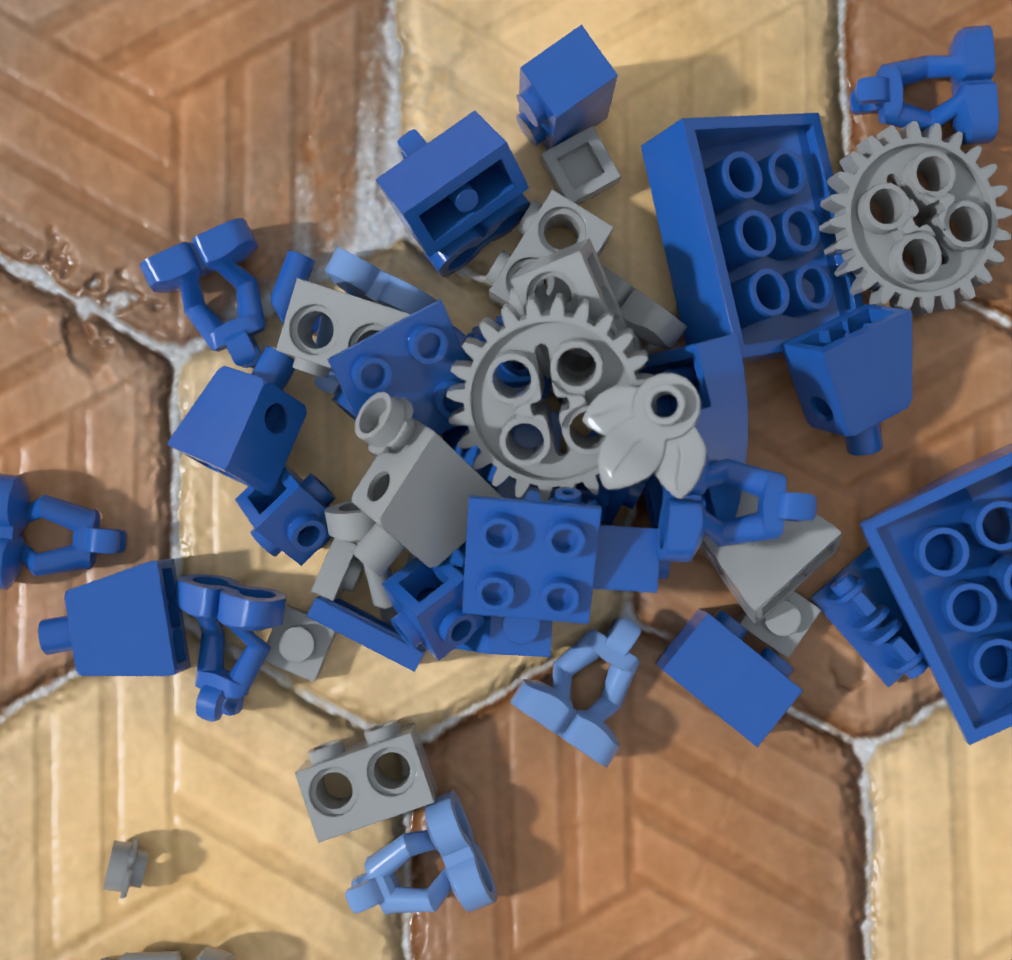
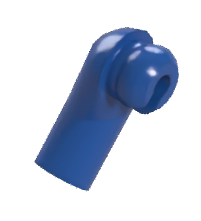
[271,251,321,335]

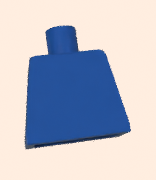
[781,304,912,456]
[167,346,307,496]
[38,559,191,676]

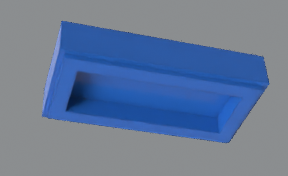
[306,596,427,672]

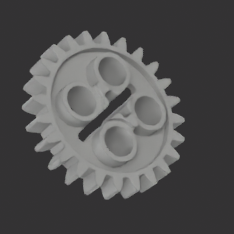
[819,121,1012,317]
[447,293,657,501]

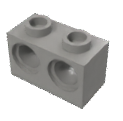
[486,189,614,309]
[510,238,637,379]
[276,278,411,378]
[295,719,438,843]

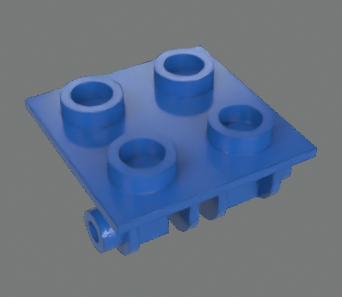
[327,299,468,457]
[462,487,602,624]
[810,546,928,687]

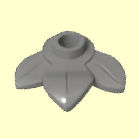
[582,373,707,499]

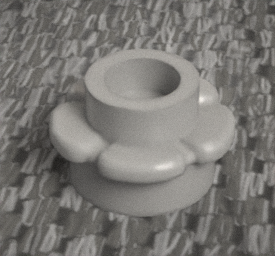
[355,392,415,455]
[103,837,149,899]

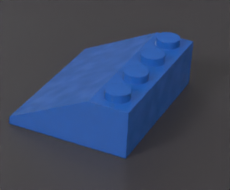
[641,113,864,365]
[858,444,1012,745]

